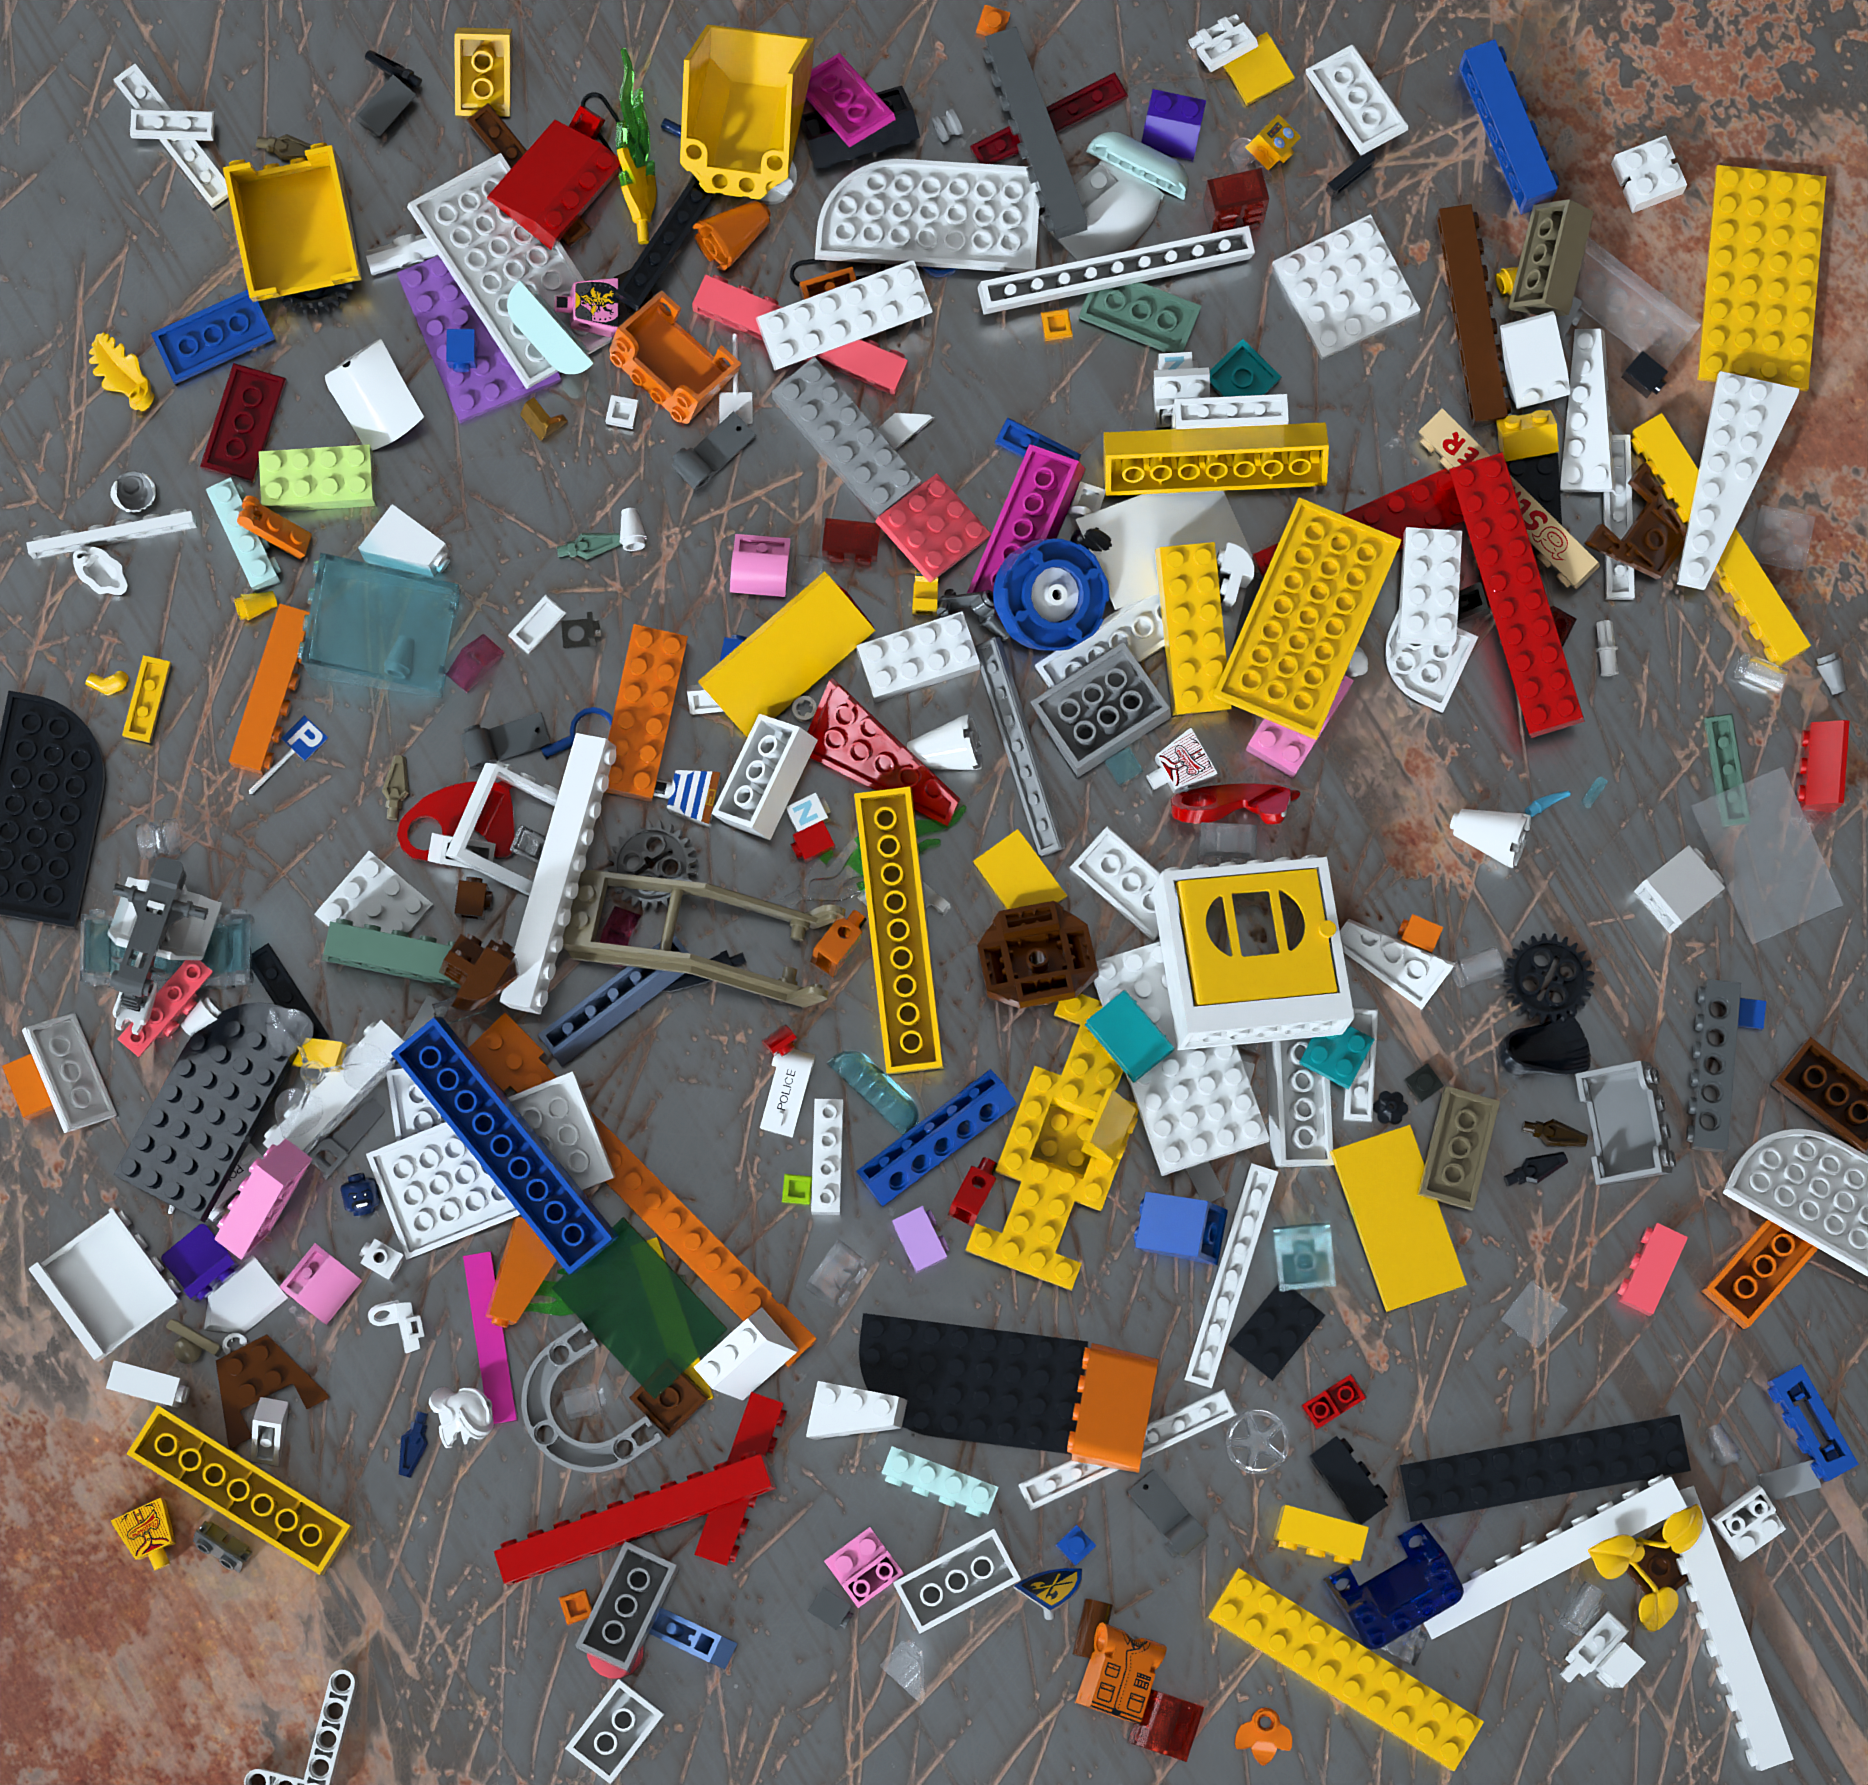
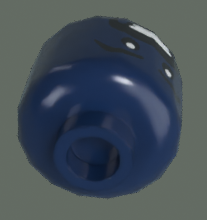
[340,1173,380,1216]

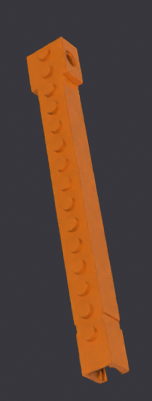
[468,1013,817,1369]

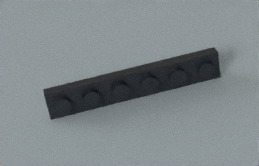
[614,176,715,311]

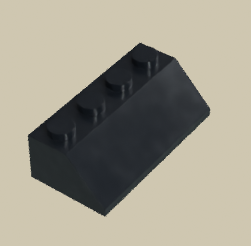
[800,85,920,169]

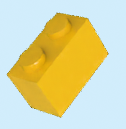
[1496,410,1559,461]

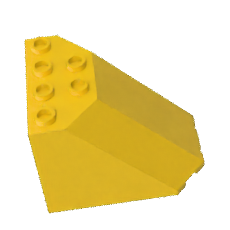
[680,24,814,200]

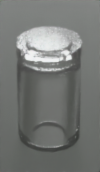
[1734,652,1789,695]
[1451,946,1505,989]
[1559,1581,1608,1638]

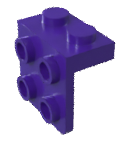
[161,1224,239,1301]

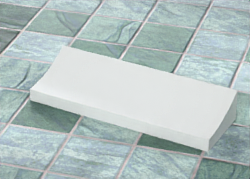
[1265,1038,1334,1168]

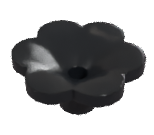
[1373,1091,1408,1125]

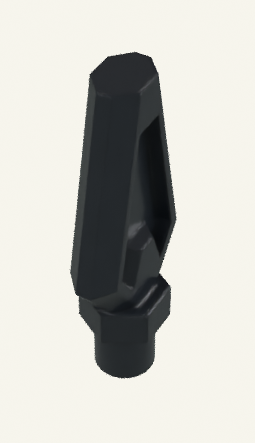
[365,50,422,88]
[1504,1152,1568,1186]

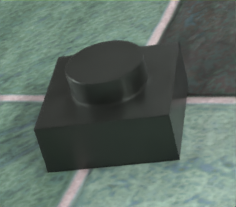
[1404,1063,1444,1103]

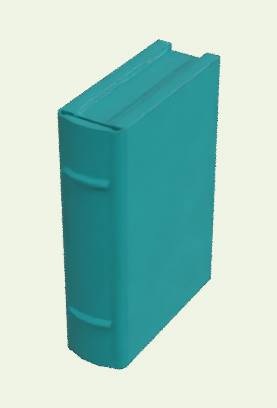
[1085,990,1175,1083]

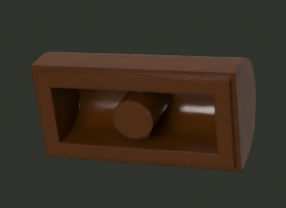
[1072,1598,1113,1659]

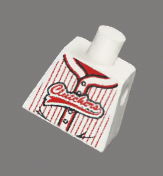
[1146,728,1218,793]

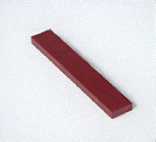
[970,72,1128,165]

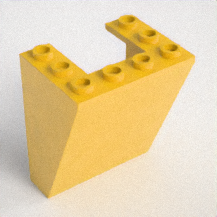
[223,143,362,302]

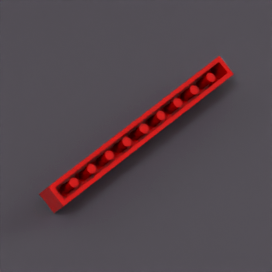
[494,1451,777,1586]

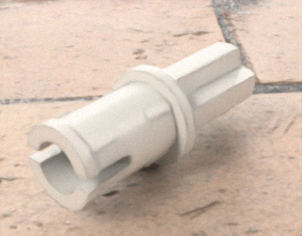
[1596,620,1619,676]

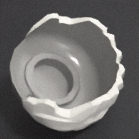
[111,471,156,513]

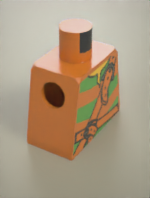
[810,910,867,978]

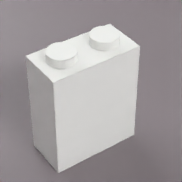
[106,1361,190,1409]

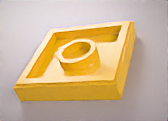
[1223,32,1295,106]

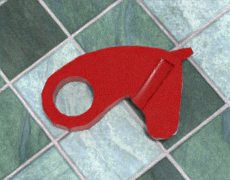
[397,781,516,862]
[1171,783,1301,824]

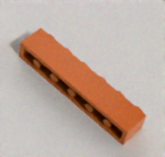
[229,604,317,775]

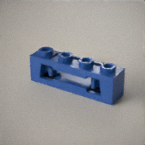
[1767,1364,1859,1482]

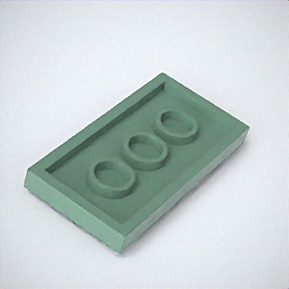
[1079,282,1202,353]

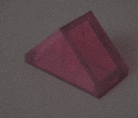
[446,634,504,693]
[600,906,641,968]

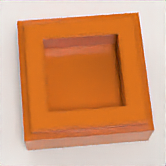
[559,1589,593,1625]

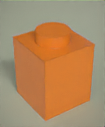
[1397,914,1443,954]

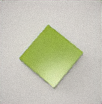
[782,1174,812,1205]

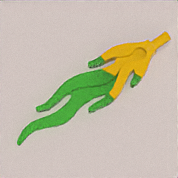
[616,48,657,244]

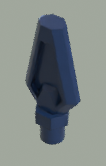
[398,1411,428,1478]

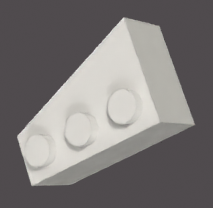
[806,1381,907,1440]

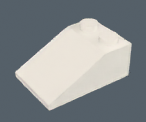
[1500,311,1570,409]

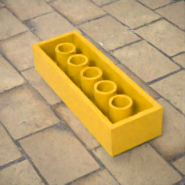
[1155,542,1232,716]

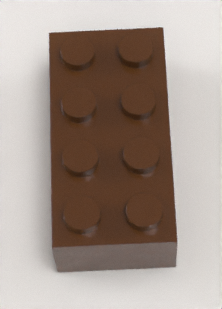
[1771,1037,1868,1153]

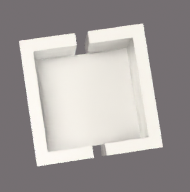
[1611,135,1687,213]

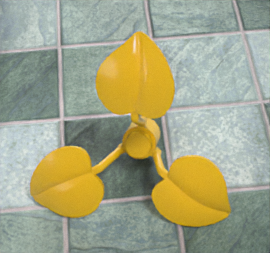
[1588,1504,1703,1632]

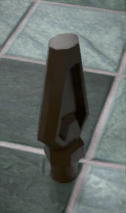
[1522,1119,1588,1147]

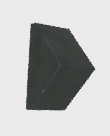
[1457,581,1491,624]

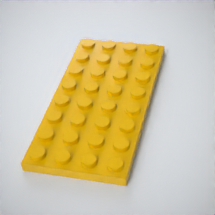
[1697,165,1826,391]
[1213,497,1402,740]

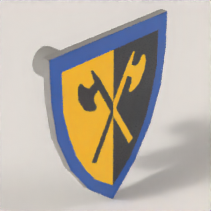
[1013,1568,1082,1620]

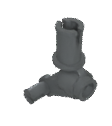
[936,589,1010,642]

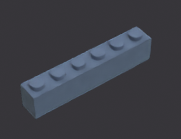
[538,935,689,1067]

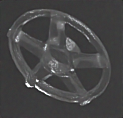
[1225,1410,1289,1474]

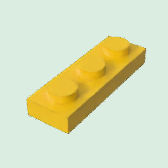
[122,655,172,743]

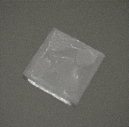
[1751,505,1816,572]

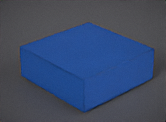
[1738,998,1766,1030]

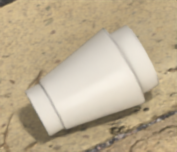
[620,508,647,551]
[181,996,223,1037]

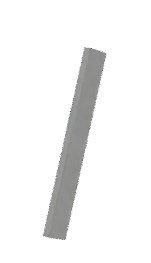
[974,637,1066,857]

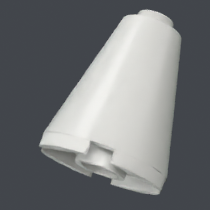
[907,714,983,770]
[1450,809,1531,868]

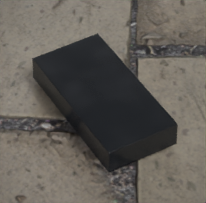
[1326,151,1376,198]

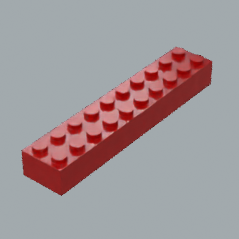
[1449,452,1585,738]

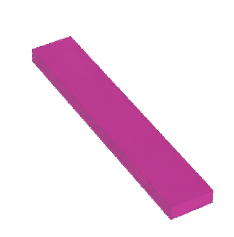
[463,1251,518,1424]

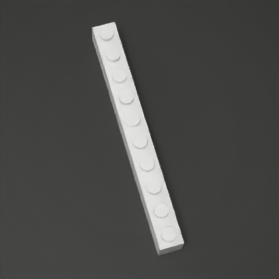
[978,226,1255,315]
[500,733,616,1014]
[1416,1474,1687,1639]
[1662,1486,1794,1771]

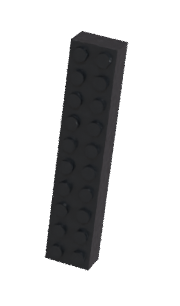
[1397,1414,1691,1523]

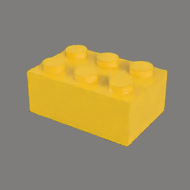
[1273,1505,1369,1566]

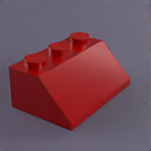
[1797,720,1850,813]

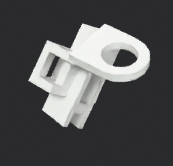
[368,1300,424,1353]

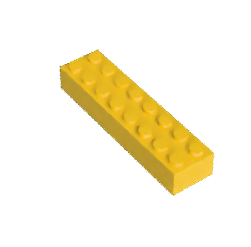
[1103,422,1329,496]
[127,1405,354,1575]

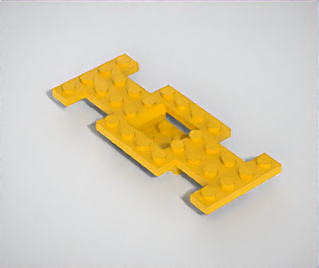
[965,994,1139,1291]

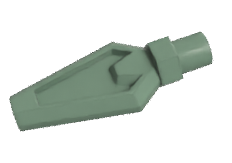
[557,533,622,560]

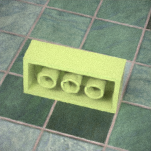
[259,444,376,512]

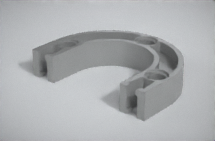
[521,1322,663,1473]

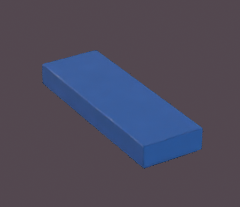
[995,417,1081,461]

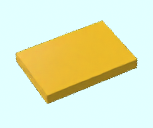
[973,829,1067,909]

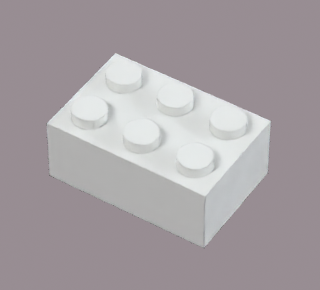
[565,1679,665,1784]

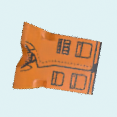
[1075,1622,1167,1724]

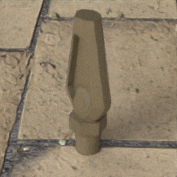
[256,134,311,160]
[382,755,409,821]

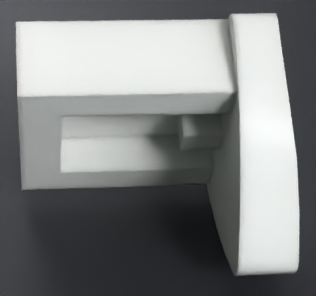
[1067,482,1105,519]

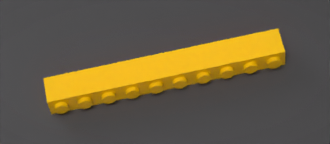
[1630,413,1811,668]

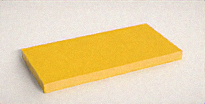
[698,571,876,738]
[1330,1125,1467,1312]

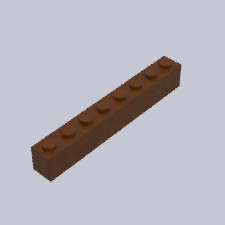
[1436,204,1511,428]

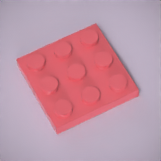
[875,473,991,583]

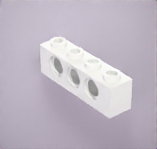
[811,1099,843,1215]

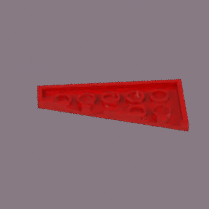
[807,677,961,826]

